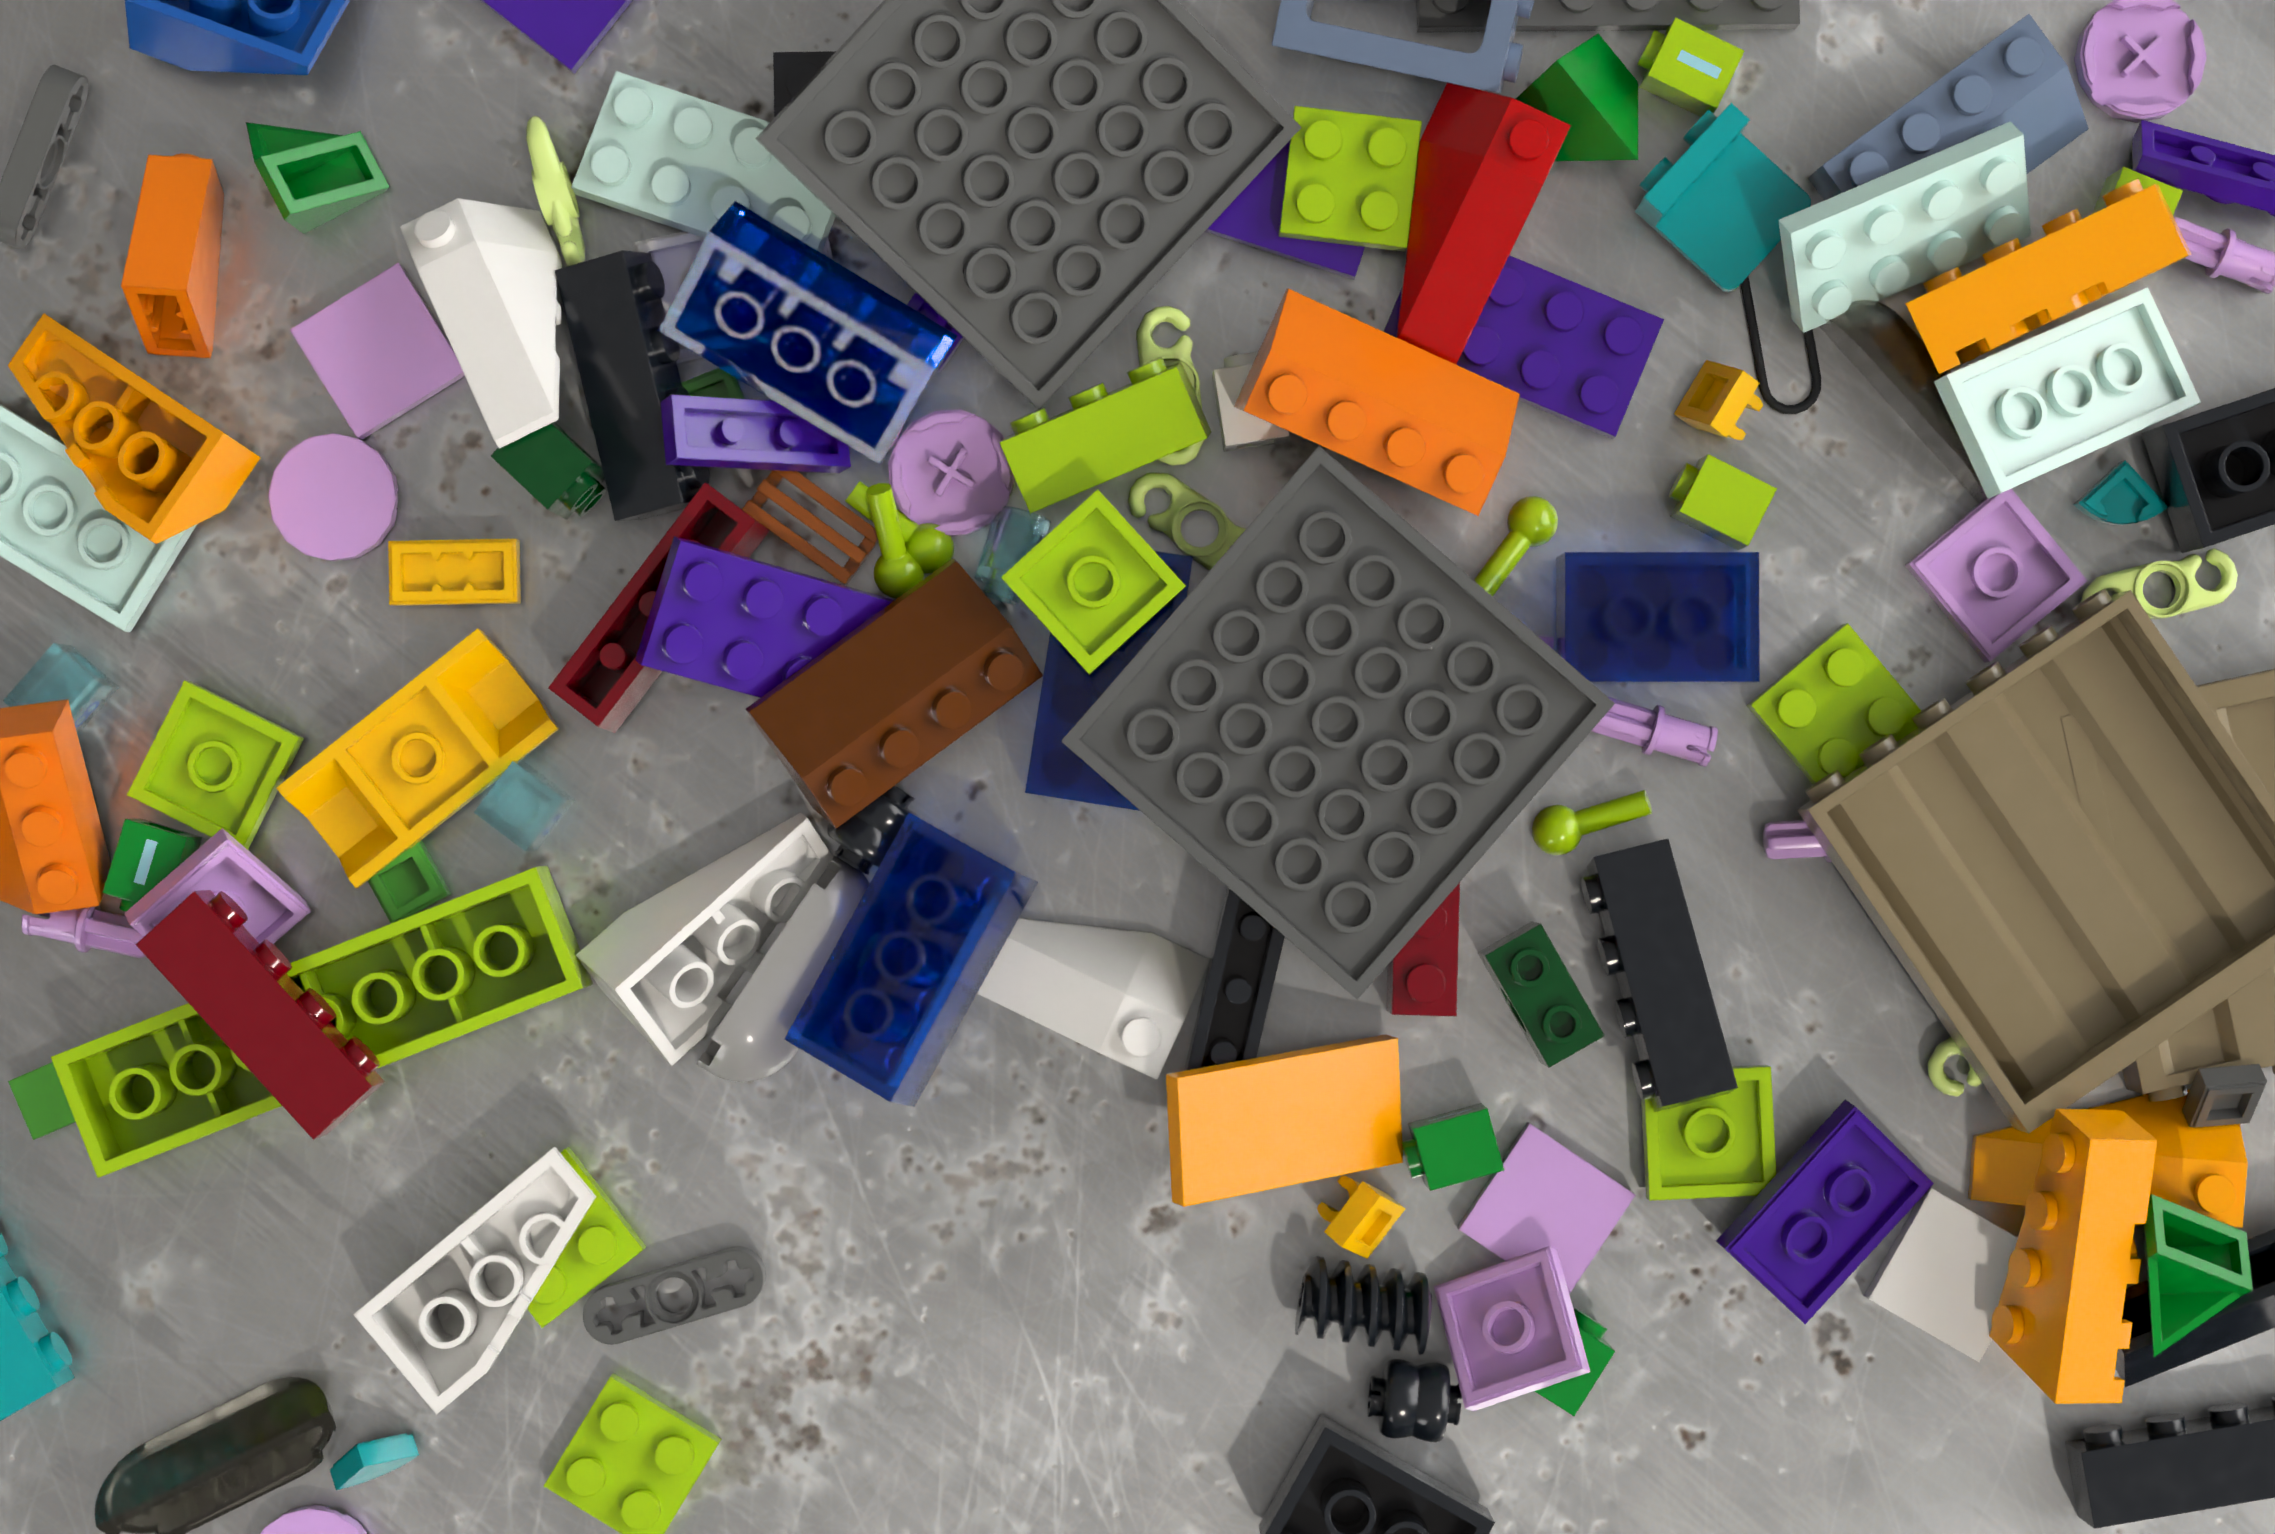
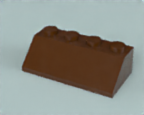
[745,558,1043,828]

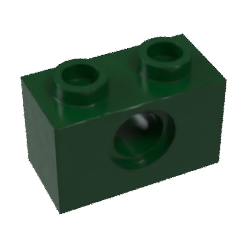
[491,422,607,520]
[1478,921,1605,1068]

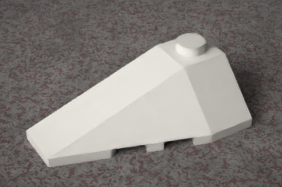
[400,198,562,448]
[576,813,833,1066]
[353,1147,596,1415]

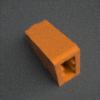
[121,153,224,358]

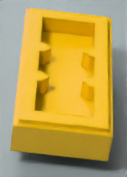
[388,538,521,606]

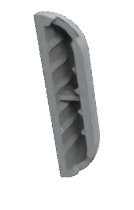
[697,856,877,1082]

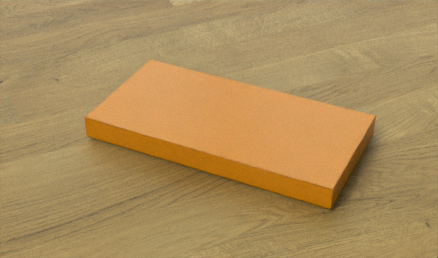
[1166,1034,1403,1207]

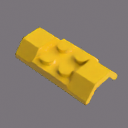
[276,628,559,888]

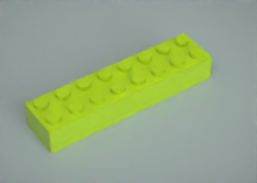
[51,866,593,1178]

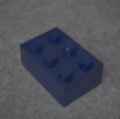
[1556,552,1760,684]

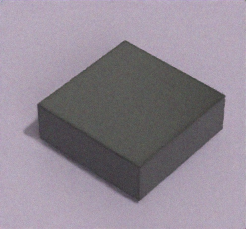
[2182,1064,2267,1128]

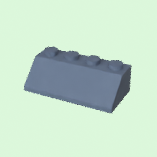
[1808,14,2089,200]

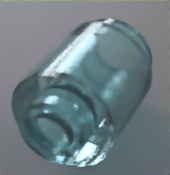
[974,506,1051,605]

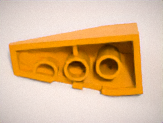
[8,313,261,544]
[1968,1089,2248,1228]

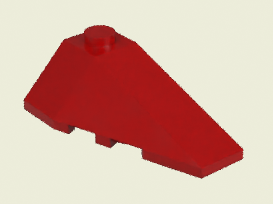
[1396,83,1571,364]

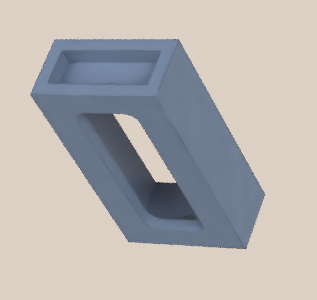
[1272,0,1534,93]

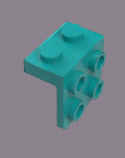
[1635,103,1811,292]

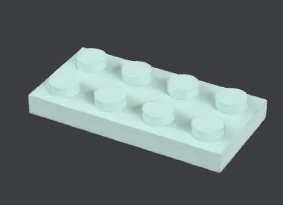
[571,71,836,275]
[1778,121,2031,333]
[1934,287,2201,499]
[0,404,197,633]

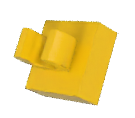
[1674,360,1763,440]
[1317,1175,1406,1259]

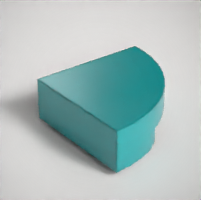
[2073,460,2168,525]
[330,1433,419,1490]

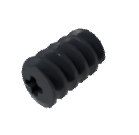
[1295,1256,1432,1355]

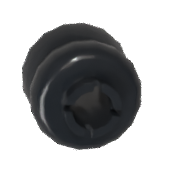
[827,786,921,875]
[1367,1359,1462,1442]

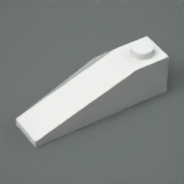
[926,910,1210,1079]

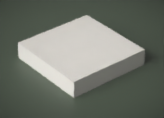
[1864,1188,2018,1362]

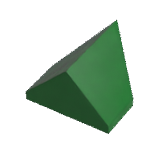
[1516,33,1638,162]
[246,122,389,234]
[2143,1194,2253,1357]

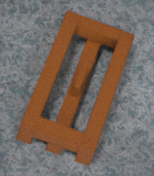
[742,470,878,586]

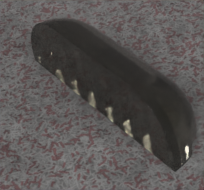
[1819,300,1987,503]
[94,1377,336,1534]

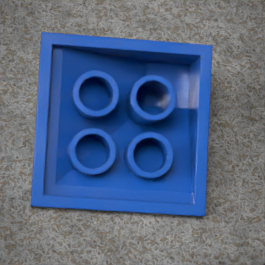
[125,0,350,75]

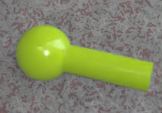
[845,481,954,574]
[866,483,924,598]
[1474,496,1558,597]
[1532,790,1652,856]

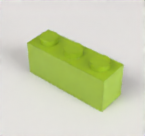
[1000,357,1212,514]

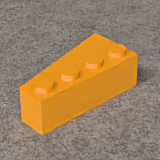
[1905,179,2192,374]
[1989,1109,2157,1404]

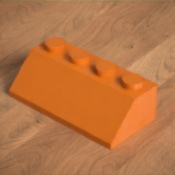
[1234,288,1520,516]

